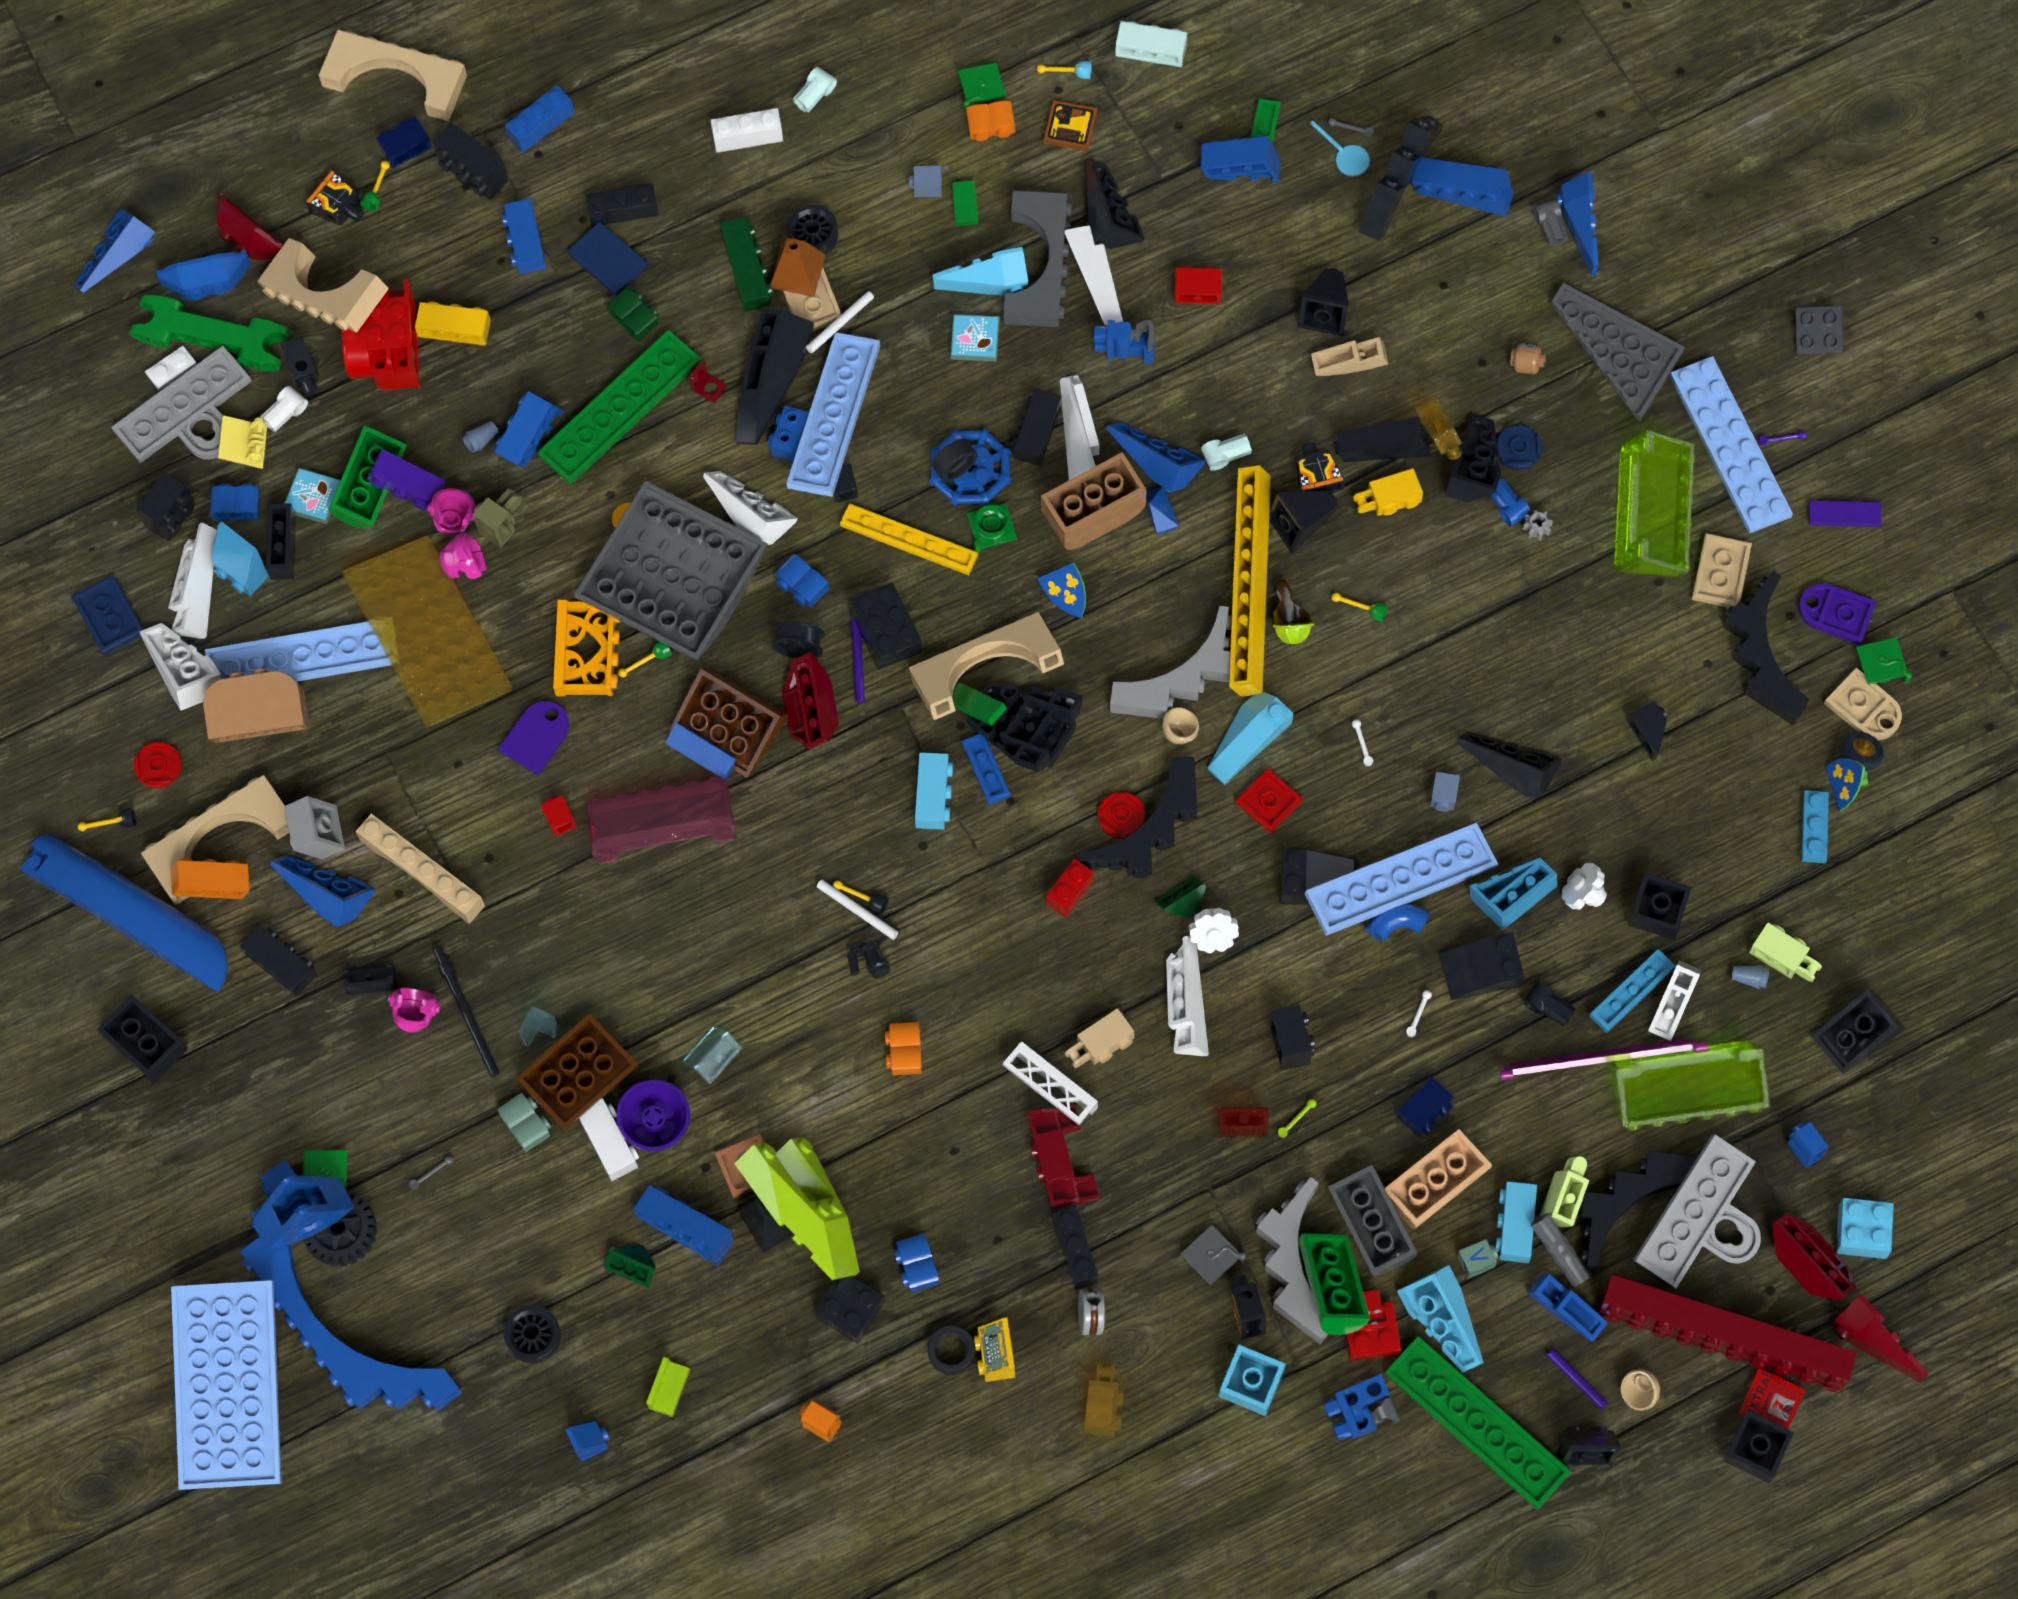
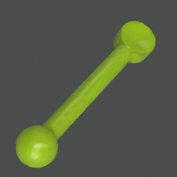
[1278,1099,1317,1138]

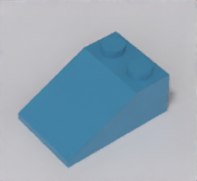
[211,522,269,596]

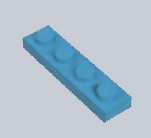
[1589,949,1676,1033]

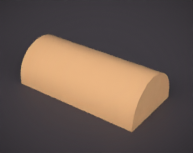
[1385,1129,1492,1229]

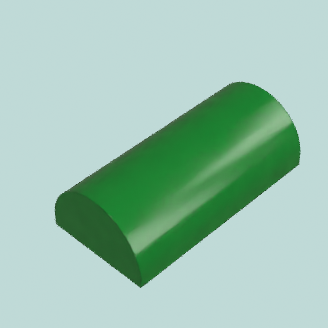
[329,425,407,529]
[1299,1234,1370,1335]

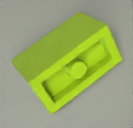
[647,1356,690,1417]

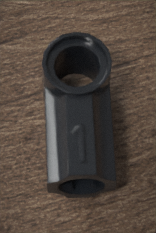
[1523,981,1576,1027]

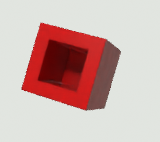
[540,795,577,837]

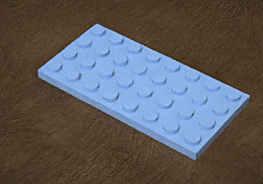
[171,1280,282,1490]

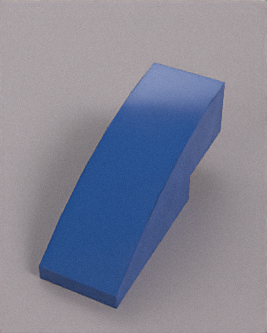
[1527,1274,1608,1342]

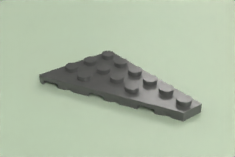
[1551,283,1685,421]

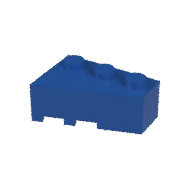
[1201,136,1280,182]
[495,391,565,468]

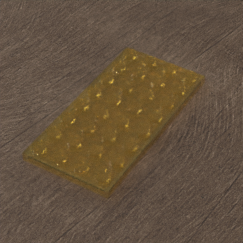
[342,535,512,728]

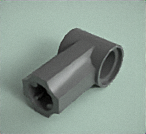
[1533,199,1568,247]

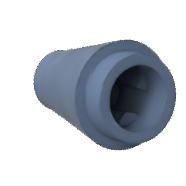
[463,421,498,453]
[1732,965,1769,989]

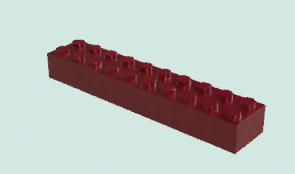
[1599,1275,1857,1393]

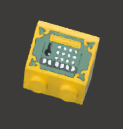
[974,1318,1015,1382]

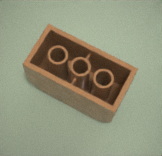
[1041,452,1146,550]
[203,669,310,743]

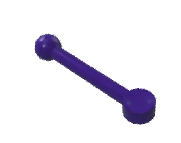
[1758,431,1807,446]

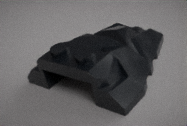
[966,684,1083,772]

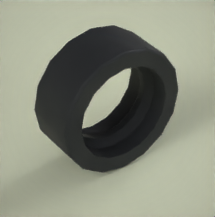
[932,439,978,482]
[928,1325,975,1375]

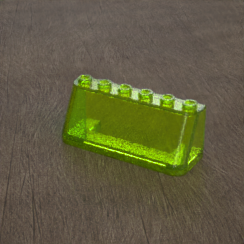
[1615,430,1695,578]
[1609,1041,1770,1130]

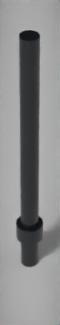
[432,947,500,1078]

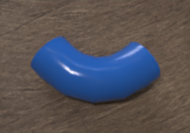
[1365,904,1431,942]

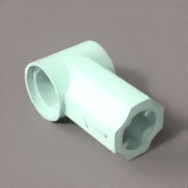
[793,67,837,112]
[1201,434,1251,471]

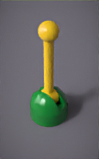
[360,161,390,211]
[1332,593,1388,623]
[618,641,672,678]

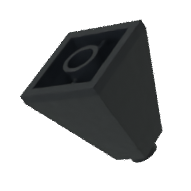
[1298,268,1349,336]
[1269,491,1338,554]
[738,1198,794,1253]

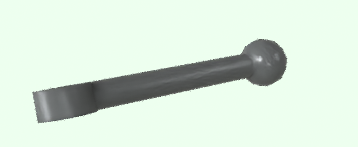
[1328,118,1374,137]
[409,1155,454,1190]

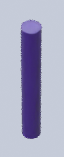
[1547,1349,1608,1410]

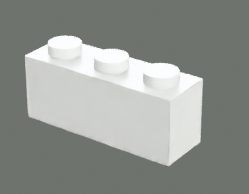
[711,108,783,153]
[579,1099,639,1181]

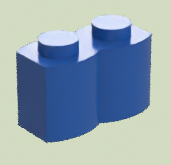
[210,483,261,521]
[775,554,829,608]
[1787,1122,1830,1168]
[893,1233,940,1292]

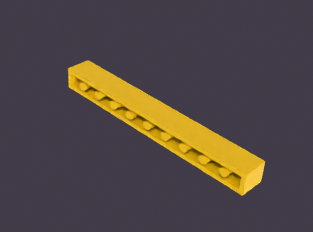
[1229,465,1271,696]

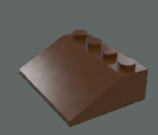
[669,667,789,778]
[516,1013,639,1131]

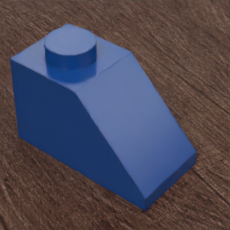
[565,1421,610,1462]

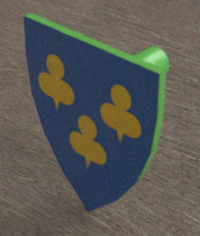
[1038,562,1086,619]
[1826,758,1868,811]

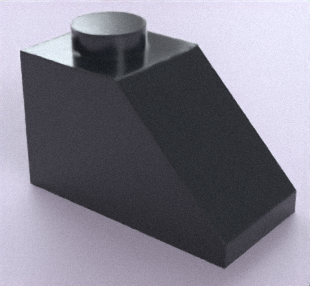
[1627,701,1667,761]

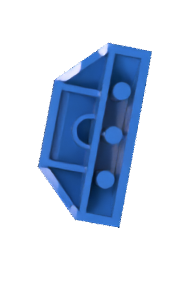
[156,251,251,300]

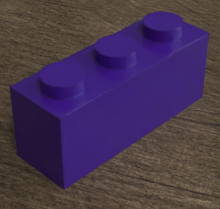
[366,449,445,510]

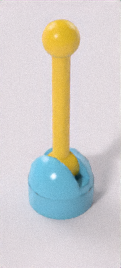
[1037,61,1092,79]

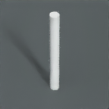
[806,291,874,353]
[817,880,898,940]

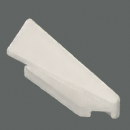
[1064,225,1123,326]
[1060,374,1099,480]
[168,523,217,639]
[1166,936,1209,1056]

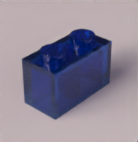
[376,117,432,169]
[1397,1077,1454,1138]

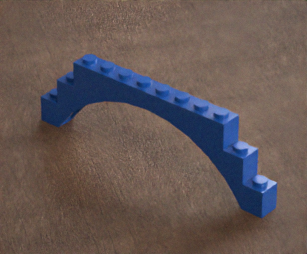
[240,1160,462,1411]

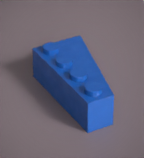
[1412,158,1514,217]
[633,1185,734,1266]

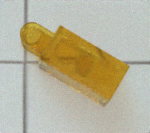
[1415,397,1462,460]
[1084,1363,1124,1438]

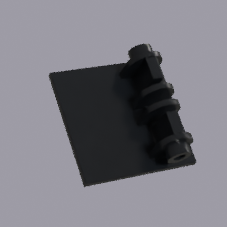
[1793,306,1843,354]

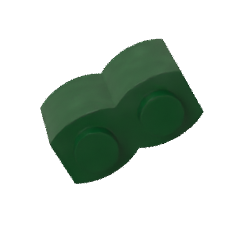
[606,287,659,341]

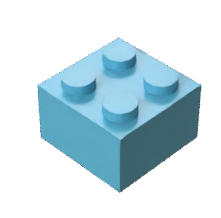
[1836,1198,1894,1259]
[1219,1345,1286,1416]

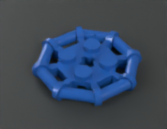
[929,428,1012,506]

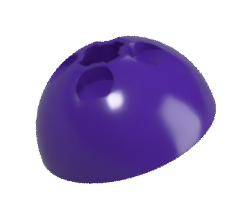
[617,1080,690,1152]

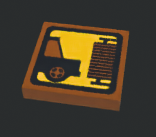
[1044,100,1097,151]

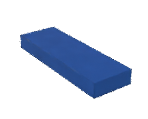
[665,722,738,779]
[961,734,1011,806]

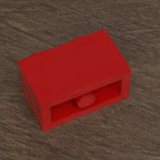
[1175,266,1222,304]
[1046,859,1094,918]

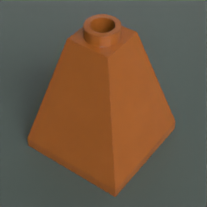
[771,238,826,297]

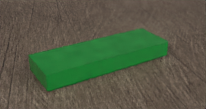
[952,682,1007,726]

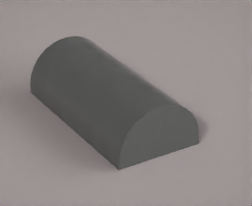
[1328,1165,1418,1276]

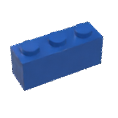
[505,85,574,153]
[502,199,547,274]

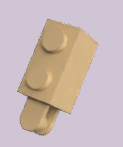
[1065,1008,1134,1068]

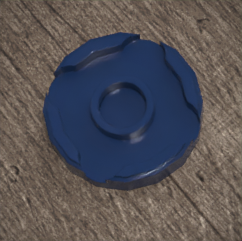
[1496,425,1543,471]

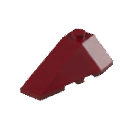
[1832,1294,1929,1383]

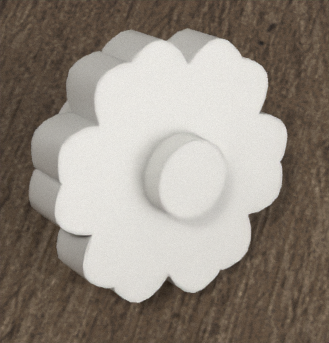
[1561,863,1607,909]
[1189,908,1239,953]

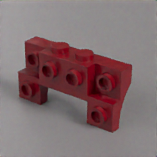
[1027,1105,1100,1209]

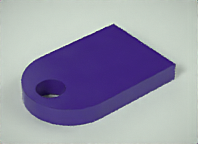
[1799,584,1877,646]
[498,701,570,776]

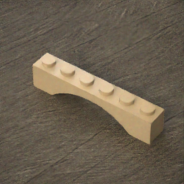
[356,814,485,924]

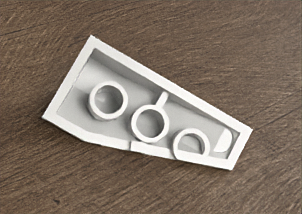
[703,471,798,545]
[140,623,221,710]

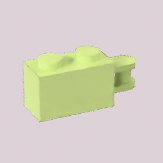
[1749,923,1822,981]
[1539,1157,1589,1227]

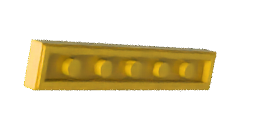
[840,503,978,575]

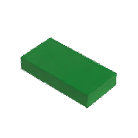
[1250,98,1281,144]
[952,180,979,226]

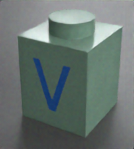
[1457,1240,1498,1279]

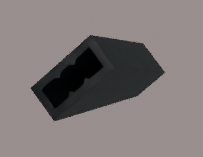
[1334,417,1431,462]

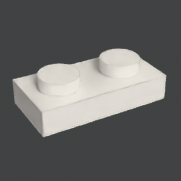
[145,346,197,392]

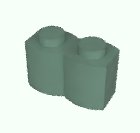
[497,1093,551,1153]

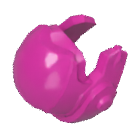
[427,488,476,535]
[440,533,487,579]
[388,988,441,1033]

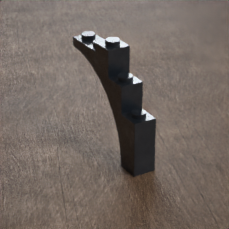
[1359,116,1444,241]
[1723,571,1810,725]
[1079,756,1197,879]
[1578,1151,1698,1272]

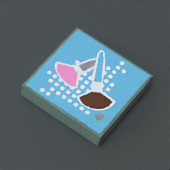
[951,314,1000,362]
[285,468,340,524]

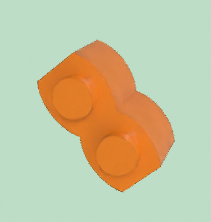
[966,101,1015,141]
[885,1022,922,1076]
[799,1399,841,1442]

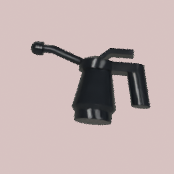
[847,928,900,979]

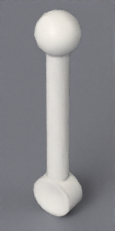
[1352,719,1373,766]
[1406,990,1432,1037]

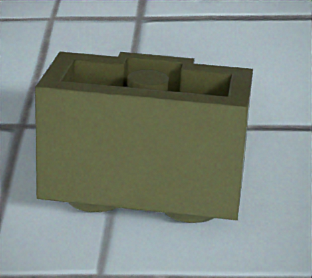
[473,488,522,549]

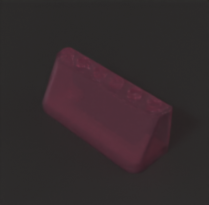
[586,777,738,865]

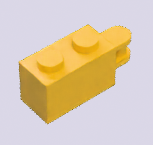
[1353,469,1423,516]

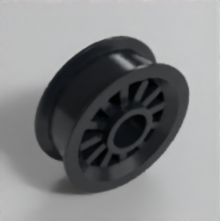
[787,205,838,255]
[771,621,825,658]
[504,1305,561,1364]

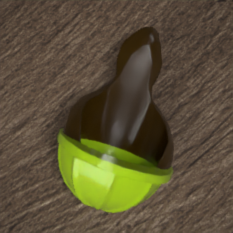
[1273,580,1314,644]

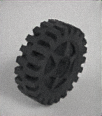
[303,1192,377,1267]

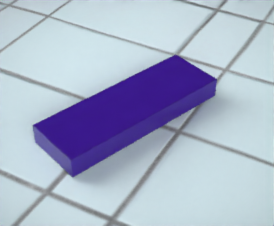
[1809,500,1881,527]

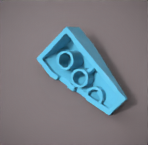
[1397,1265,1484,1372]

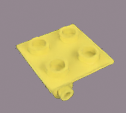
[218,415,267,469]

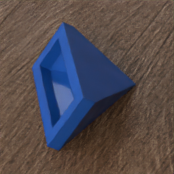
[1145,486,1179,535]

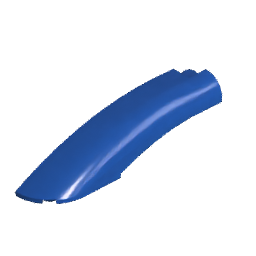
[20,833,228,993]

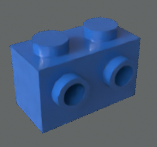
[768,406,809,462]

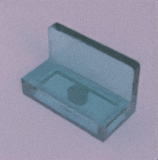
[519,1006,559,1047]
[683,1026,742,1084]

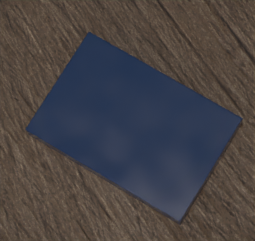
[567,222,648,296]
[71,575,143,656]

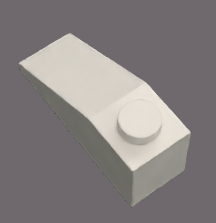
[1648,960,1702,1041]

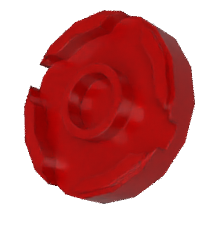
[133,742,182,789]
[1098,792,1146,839]

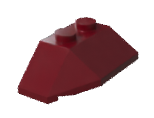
[216,191,284,260]
[783,653,839,749]
[1773,1213,1857,1301]

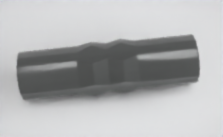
[1531,1213,1590,1287]

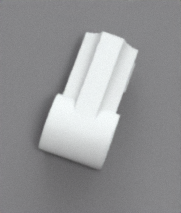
[260,386,308,432]

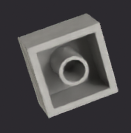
[285,796,345,859]

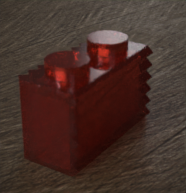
[1218,1107,1269,1138]

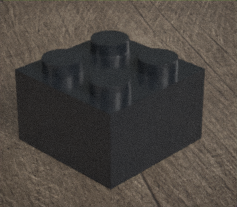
[136,473,195,541]
[1628,873,1692,940]
[1269,1005,1316,1071]
[815,1276,885,1344]
[1723,1410,1794,1483]

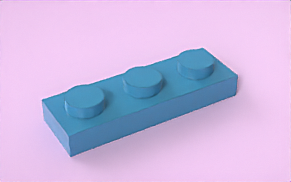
[1801,790,1829,863]

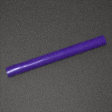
[851,616,865,703]

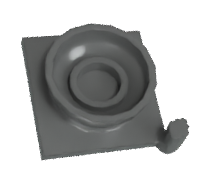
[1180,1225,1246,1286]

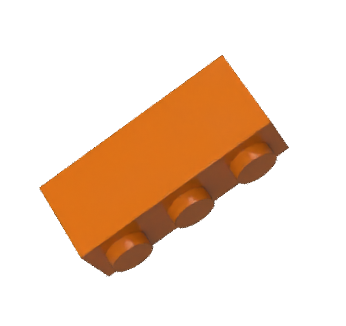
[170,858,249,899]

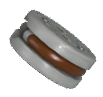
[1078,1288,1105,1335]

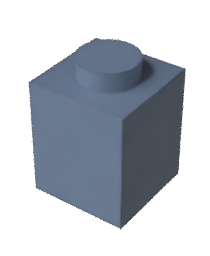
[909,166,942,197]
[1430,772,1460,812]

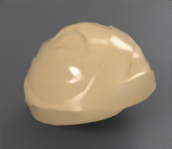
[1162,707,1199,744]
[1621,1369,1660,1411]

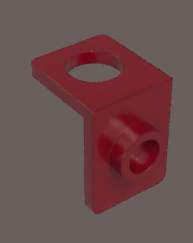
[690,361,726,403]

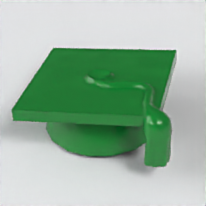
[958,63,1006,112]
[967,503,1017,553]
[1856,637,1912,685]
[303,1150,348,1190]

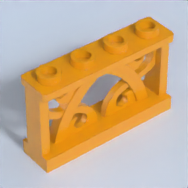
[553,600,620,696]

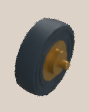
[1840,732,1884,771]

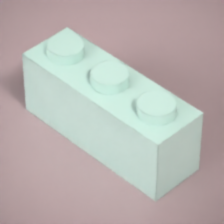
[1116,21,1187,67]

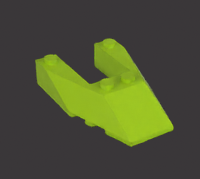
[734,1137,860,1280]

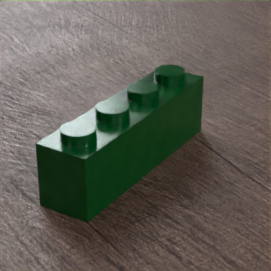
[719,216,773,313]

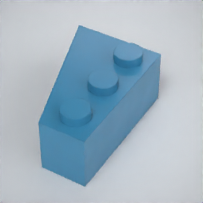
[1470,858,1557,930]

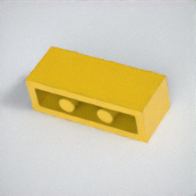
[415,301,491,346]

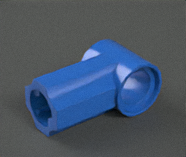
[1489,479,1531,527]

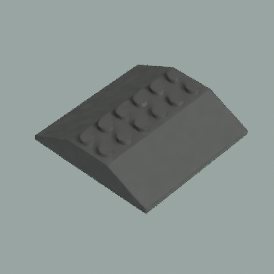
[574,481,768,661]

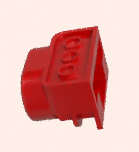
[341,279,420,390]

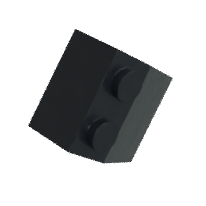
[1280,849,1354,905]
[1440,932,1525,1001]
[1812,989,1905,1074]
[1560,1426,1621,1465]

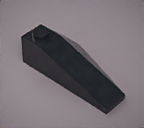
[1087,158,1144,249]
[1446,414,1501,502]
[1457,732,1562,798]

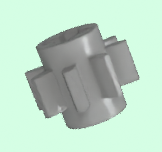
[1523,510,1553,541]

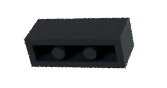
[585,183,659,227]
[1011,388,1062,466]
[266,503,296,580]
[240,925,316,997]
[1052,1206,1099,1290]

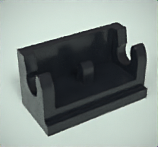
[343,964,396,995]

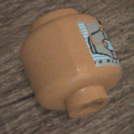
[1510,343,1546,375]

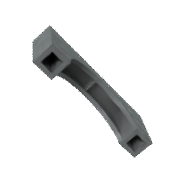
[1004,191,1072,327]

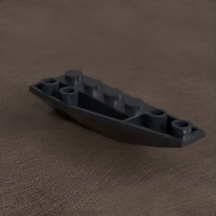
[735,309,814,445]

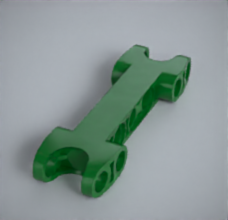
[129,295,292,371]

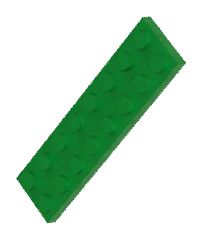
[537,330,702,485]
[1384,1336,1571,1511]

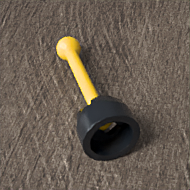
[78,808,137,832]
[833,881,889,915]

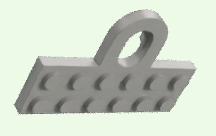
[111,346,252,463]
[1633,1134,1761,1288]

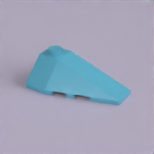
[933,247,1028,296]
[1208,692,1293,785]

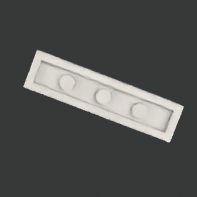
[1003,1041,1098,1125]

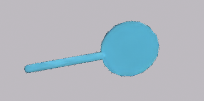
[1310,121,1370,176]

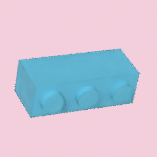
[915,753,953,830]
[1495,1182,1537,1263]

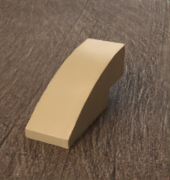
[1311,337,1388,376]

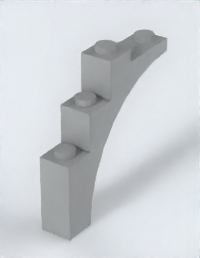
[1110,606,1232,719]
[1256,1177,1328,1344]

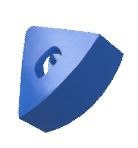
[253,1176,354,1250]

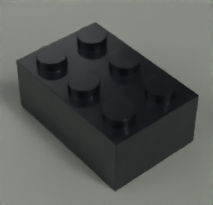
[433,123,508,200]
[849,582,922,670]
[97,994,188,1084]

